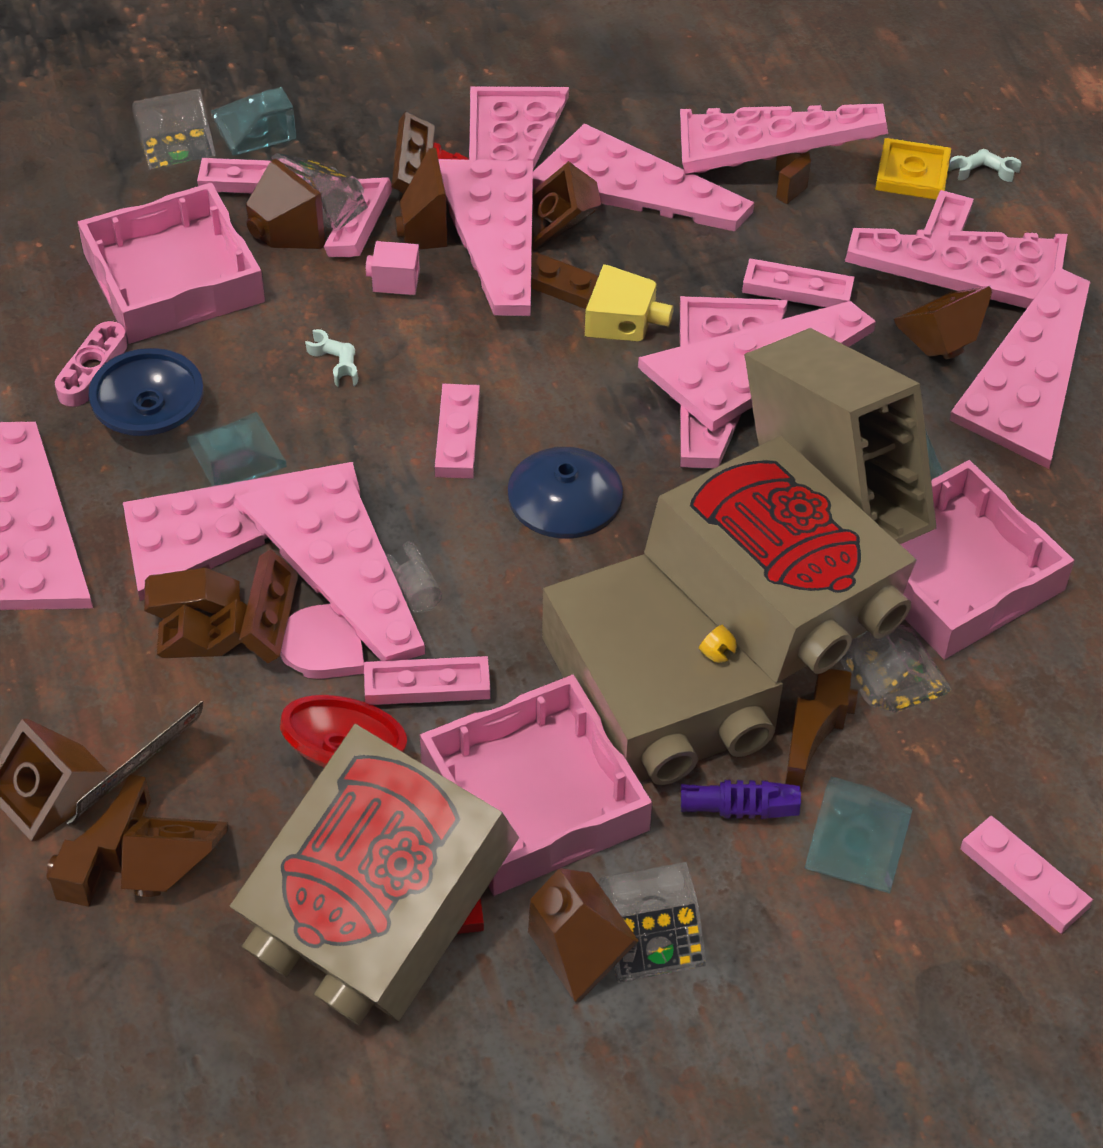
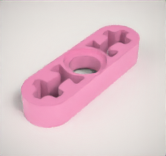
[55,321,128,407]

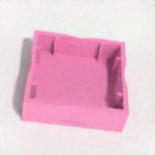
[78,183,265,344]
[900,460,1075,660]
[420,674,652,896]

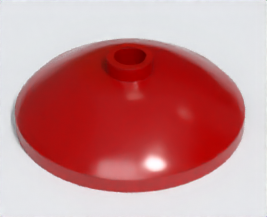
[280,695,407,768]

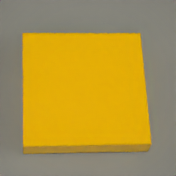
[875,138,951,200]

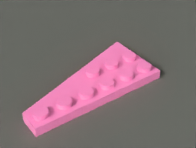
[469,87,569,169]
[680,104,888,174]
[533,123,754,231]
[438,159,533,316]
[950,267,1090,469]
[679,296,788,468]
[0,422,93,610]
[123,462,360,601]
[234,466,425,661]

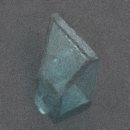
[211,87,296,156]
[187,411,287,486]
[805,776,913,893]

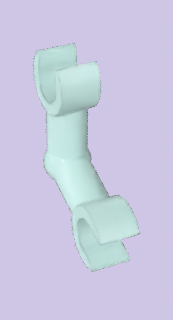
[948,149,1022,182]
[305,329,358,387]

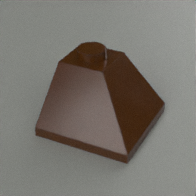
[395,148,447,250]
[246,158,325,249]
[532,161,601,251]
[894,286,992,359]
[0,719,108,841]
[121,816,228,897]
[528,868,639,1002]

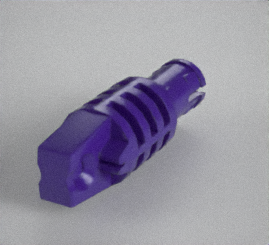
[681,780,801,819]

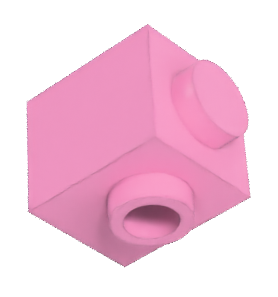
[366,241,420,295]

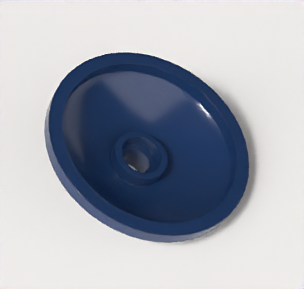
[89,348,204,436]
[508,447,623,539]

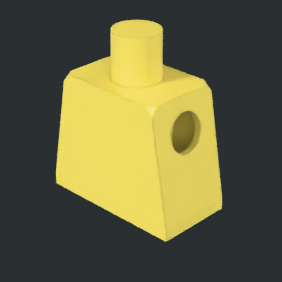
[585,264,673,341]

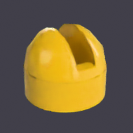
[699,625,737,663]

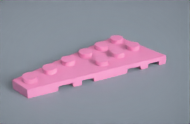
[845,228,1068,308]
[638,301,876,432]

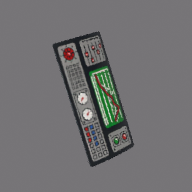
[67,701,203,824]

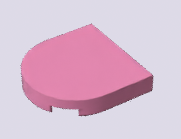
[280,604,364,679]

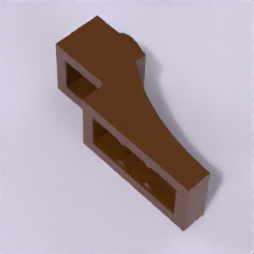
[785,669,858,792]
[46,774,151,907]

